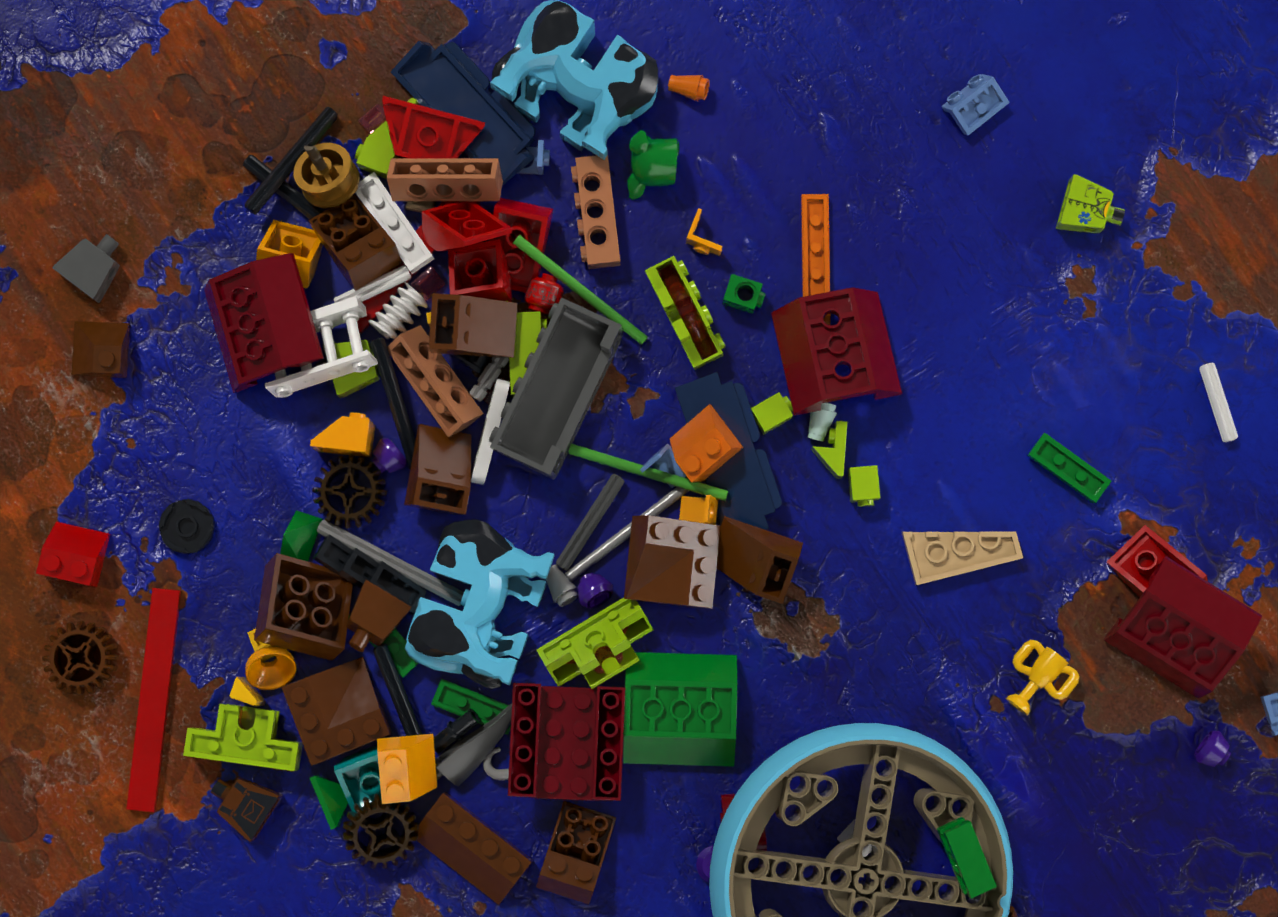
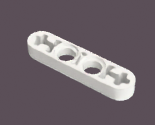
[471,379,510,485]

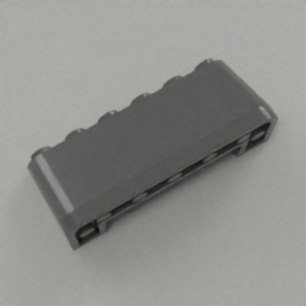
[489,298,624,480]

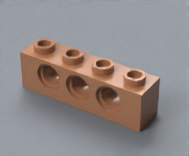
[571,155,620,270]
[387,158,503,201]
[387,325,484,437]

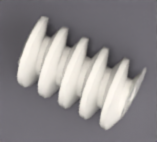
[368,281,428,340]

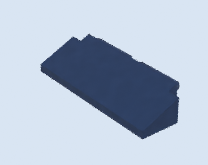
[391,41,536,186]
[675,372,782,530]

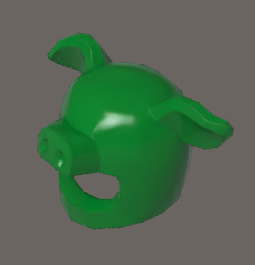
[627,130,679,200]

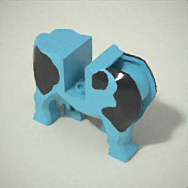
[490,0,658,160]
[405,520,555,689]

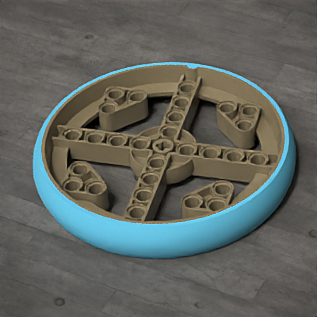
[709,723,1013,917]

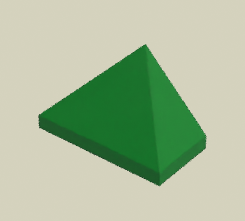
[280,510,323,562]
[310,775,348,830]

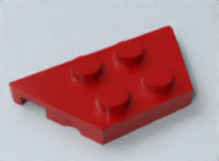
[382,96,485,158]

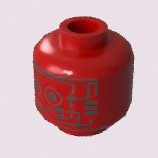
[525,273,564,315]

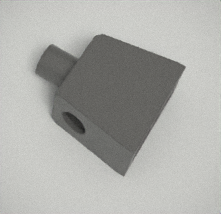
[52,234,120,303]

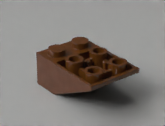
[308,194,402,291]
[429,293,518,358]
[404,424,472,515]
[717,516,803,604]
[536,801,616,904]

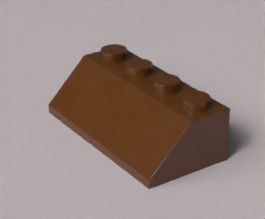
[414,792,533,905]

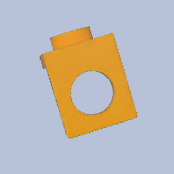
[686,208,723,256]
[679,495,719,525]

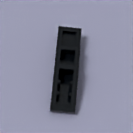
[313,534,427,615]

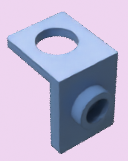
[517,140,550,175]
[640,443,686,488]

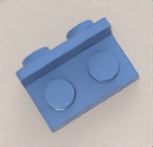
[942,74,1010,136]

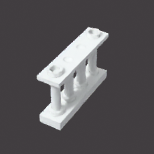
[265,296,378,398]

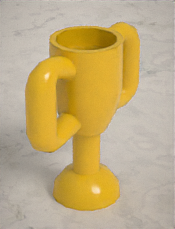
[1005,639,1080,716]

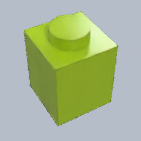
[751,392,793,435]
[847,465,880,507]

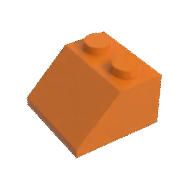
[670,404,743,483]

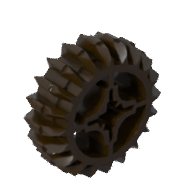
[312,454,388,529]
[343,794,419,869]

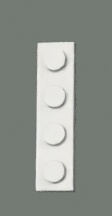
[355,172,434,274]

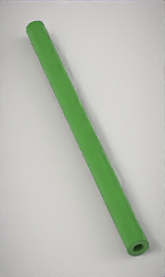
[513,235,648,345]
[569,444,728,501]

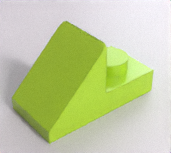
[811,421,847,479]

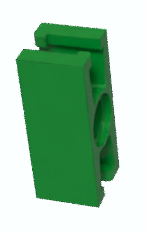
[936,817,997,899]

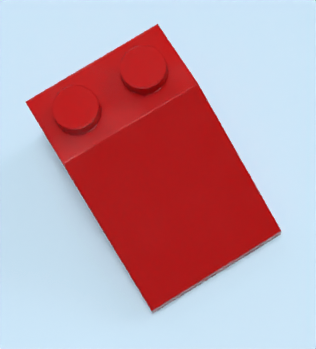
[489,198,553,293]
[422,201,512,251]
[1107,525,1208,598]

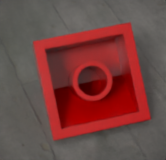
[448,239,512,302]
[36,522,110,587]

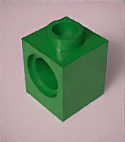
[722,274,766,314]

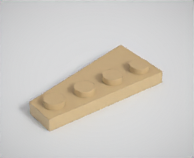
[901,531,1023,586]

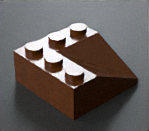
[624,515,721,609]
[254,553,353,661]
[282,657,393,766]

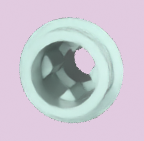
[808,403,837,442]

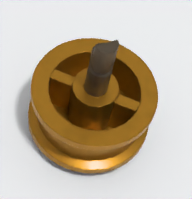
[294,143,360,209]

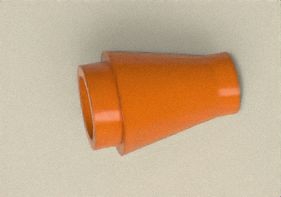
[668,75,710,102]

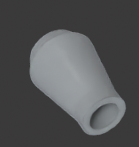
[546,564,578,607]

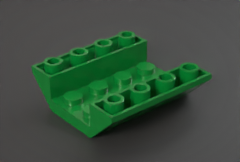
[623,652,737,767]

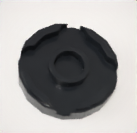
[159,499,215,554]

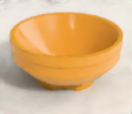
[245,646,296,690]

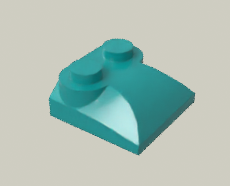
[334,746,381,813]

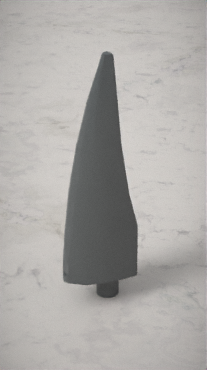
[435,703,512,786]

